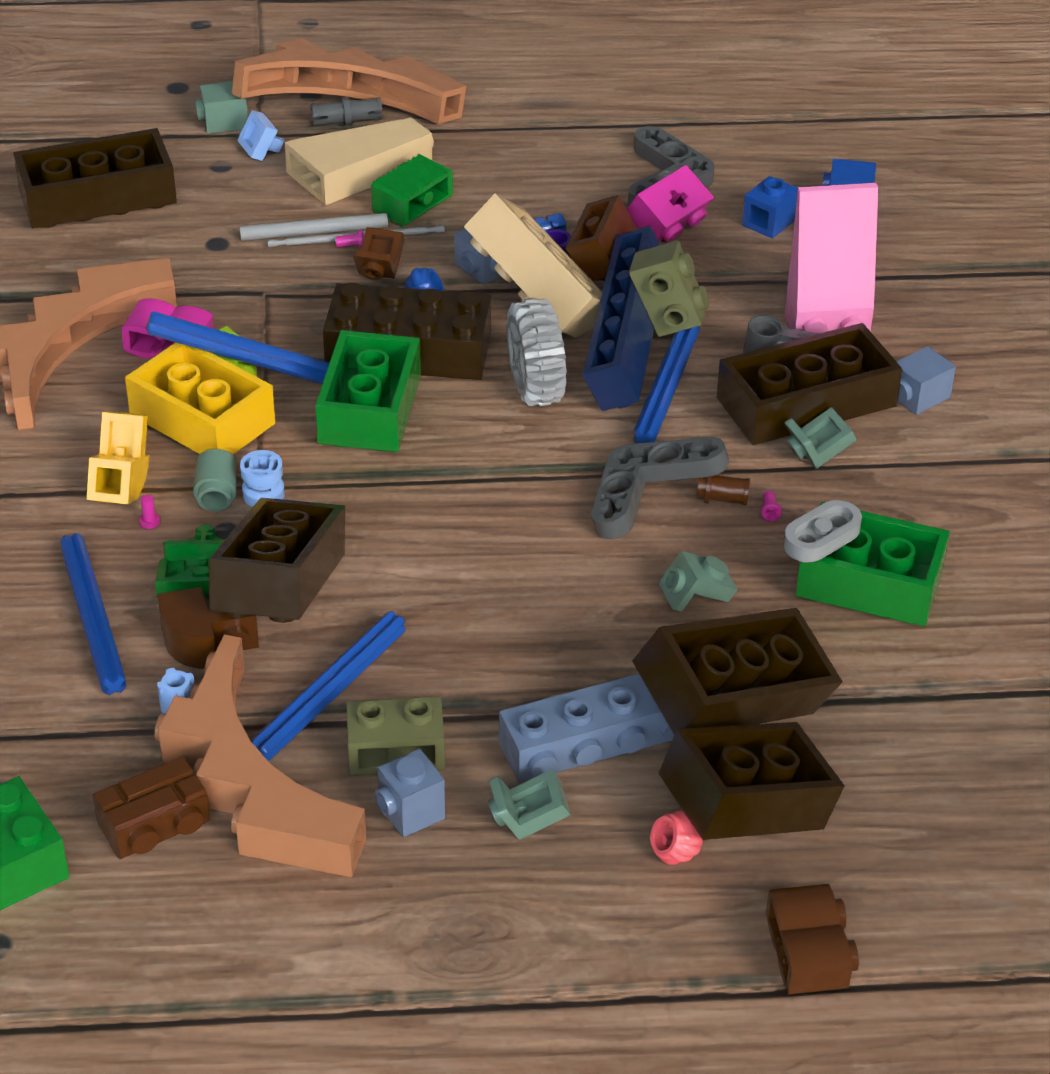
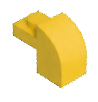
[86,410,150,504]

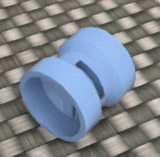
[240,450,285,507]

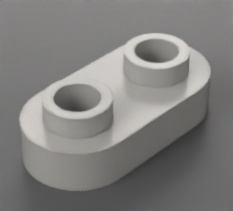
[783,500,862,563]

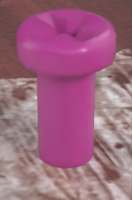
[335,229,364,248]
[761,491,782,522]
[139,495,160,529]

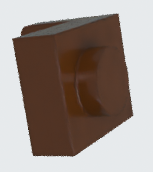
[353,227,405,280]

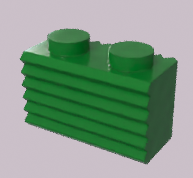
[371,153,453,228]

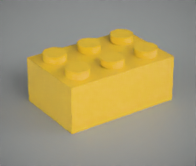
[125,342,275,455]

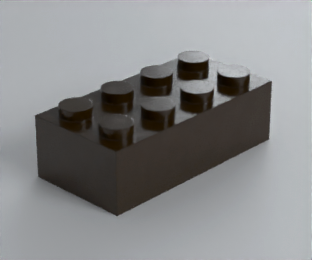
[13,128,177,229]
[323,283,491,380]
[716,323,902,445]
[209,497,345,623]
[632,608,843,735]

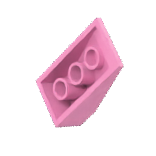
[784,183,878,334]

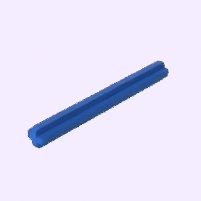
[146,312,329,384]
[633,326,700,444]
[60,533,127,695]
[250,611,405,761]

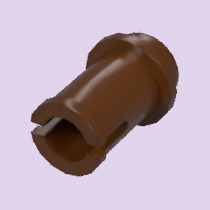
[697,475,750,505]

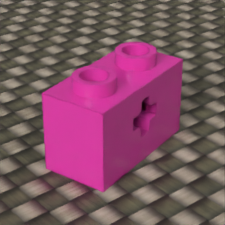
[627,165,714,243]

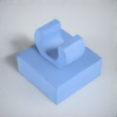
[237,110,285,161]

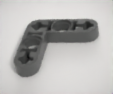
[628,126,714,207]
[591,437,729,539]

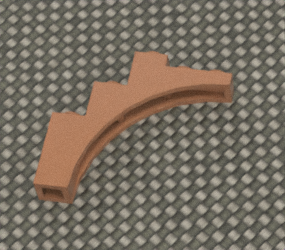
[232,38,467,124]
[0,258,177,430]
[154,634,366,878]

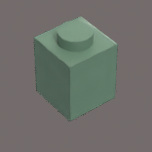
[195,81,248,133]

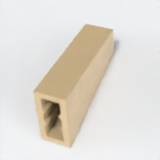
[285,117,434,206]

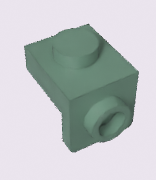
[784,407,857,469]
[659,551,738,612]
[488,769,571,840]

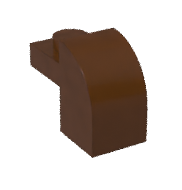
[157,587,259,669]

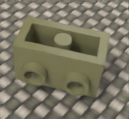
[629,240,709,337]
[346,696,445,776]

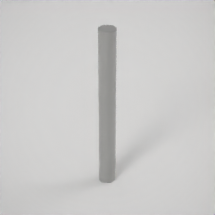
[239,213,388,241]

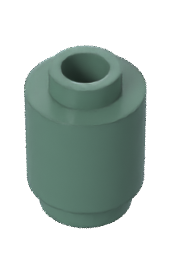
[193,449,238,512]

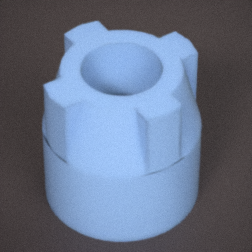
[157,668,195,713]

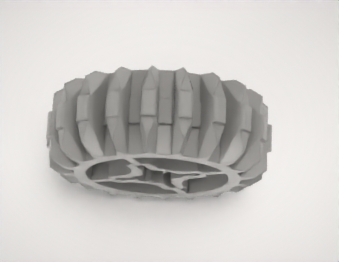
[506,298,567,407]

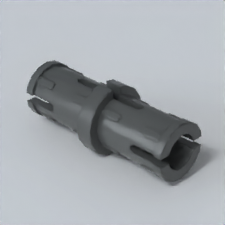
[310,97,383,126]

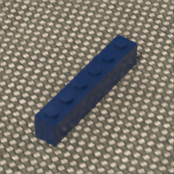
[582,225,660,411]

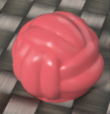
[650,810,703,865]

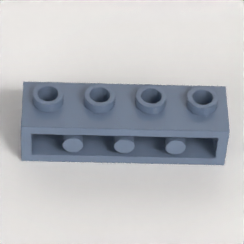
[499,674,674,783]

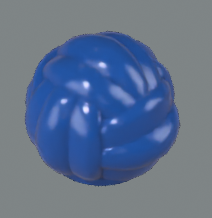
[404,268,445,291]

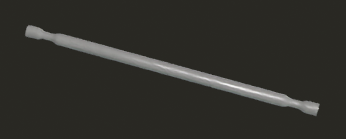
[267,225,445,247]

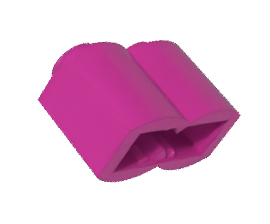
[122,299,214,359]

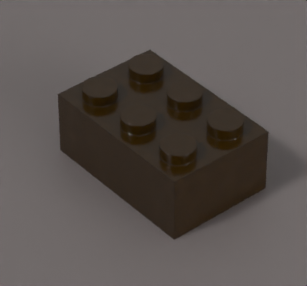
[658,722,845,840]

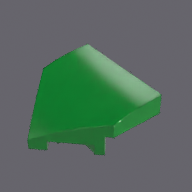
[155,524,225,597]

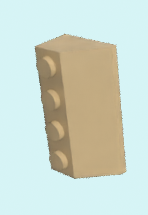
[464,193,602,338]

